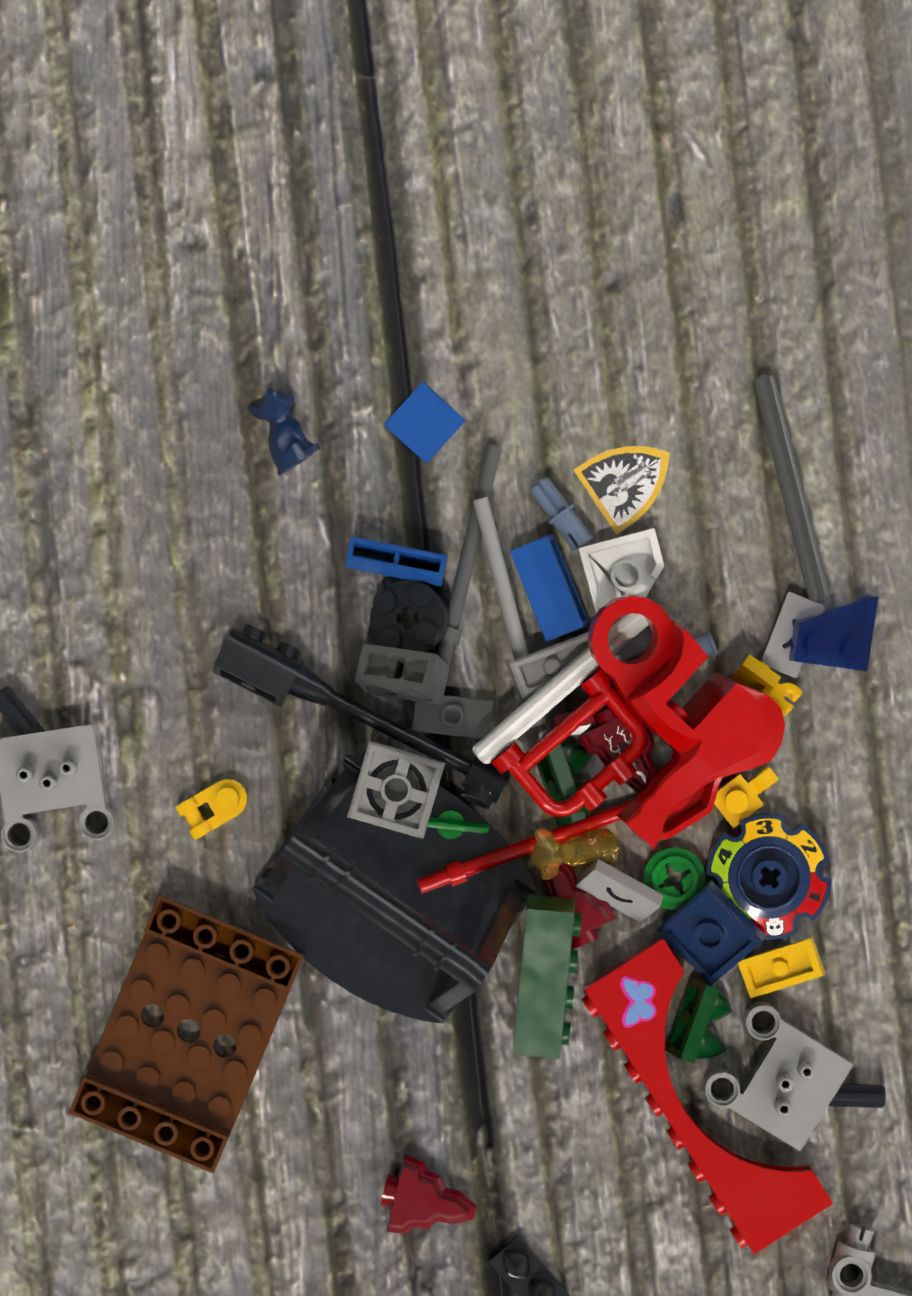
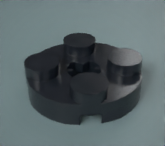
[370,580,449,653]

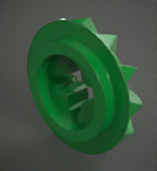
[643,847,706,910]

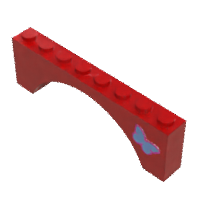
[581,935,834,1254]

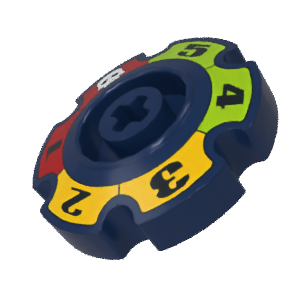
[705,813,832,940]

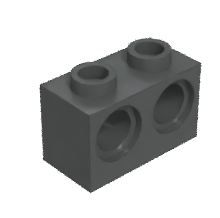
[354,643,450,705]

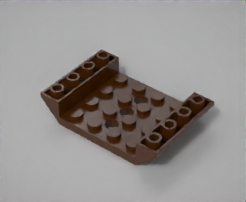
[68,894,304,1173]

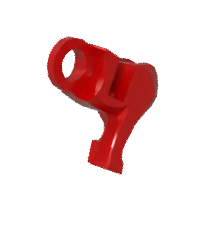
[588,594,785,849]

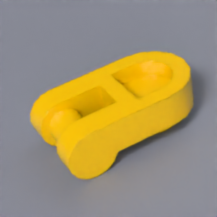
[175,779,248,841]

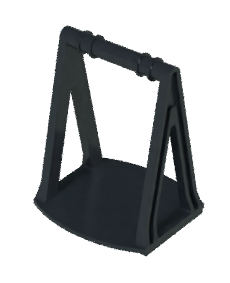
[252,754,538,1023]

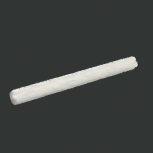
[472,613,649,764]

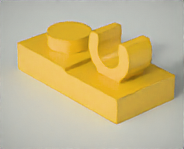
[738,936,826,999]

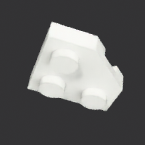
[578,528,664,618]

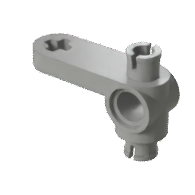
[826,1224,912,1296]

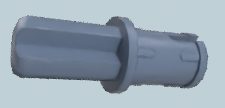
[531,477,593,552]

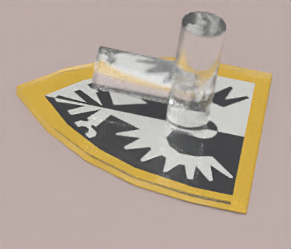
[573,446,670,535]

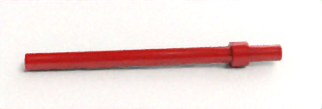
[416,798,635,894]

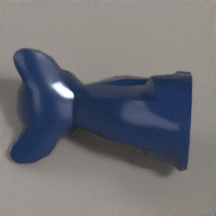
[248,388,320,476]

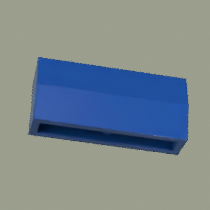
[510,534,590,642]
[346,536,447,587]

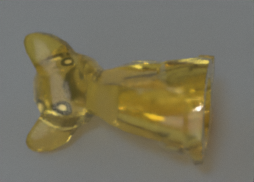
[531,828,619,880]

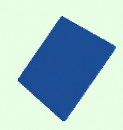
[384,382,465,463]

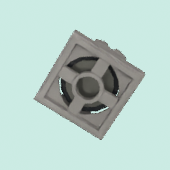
[347,741,445,839]

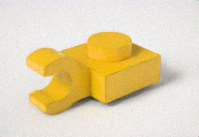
[730,654,803,716]
[714,765,779,829]

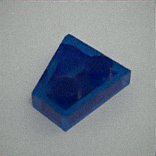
[789,595,879,671]

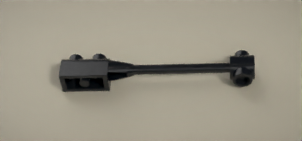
[213,624,511,809]

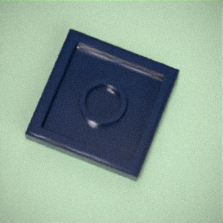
[657,880,766,985]

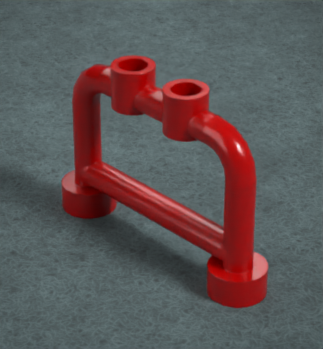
[491,668,647,817]

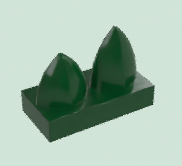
[536,744,593,826]
[665,977,732,1063]

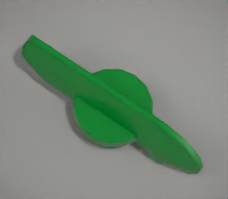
[427,810,489,839]

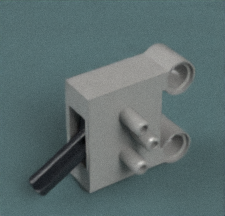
[0,686,118,852]
[703,1001,886,1151]

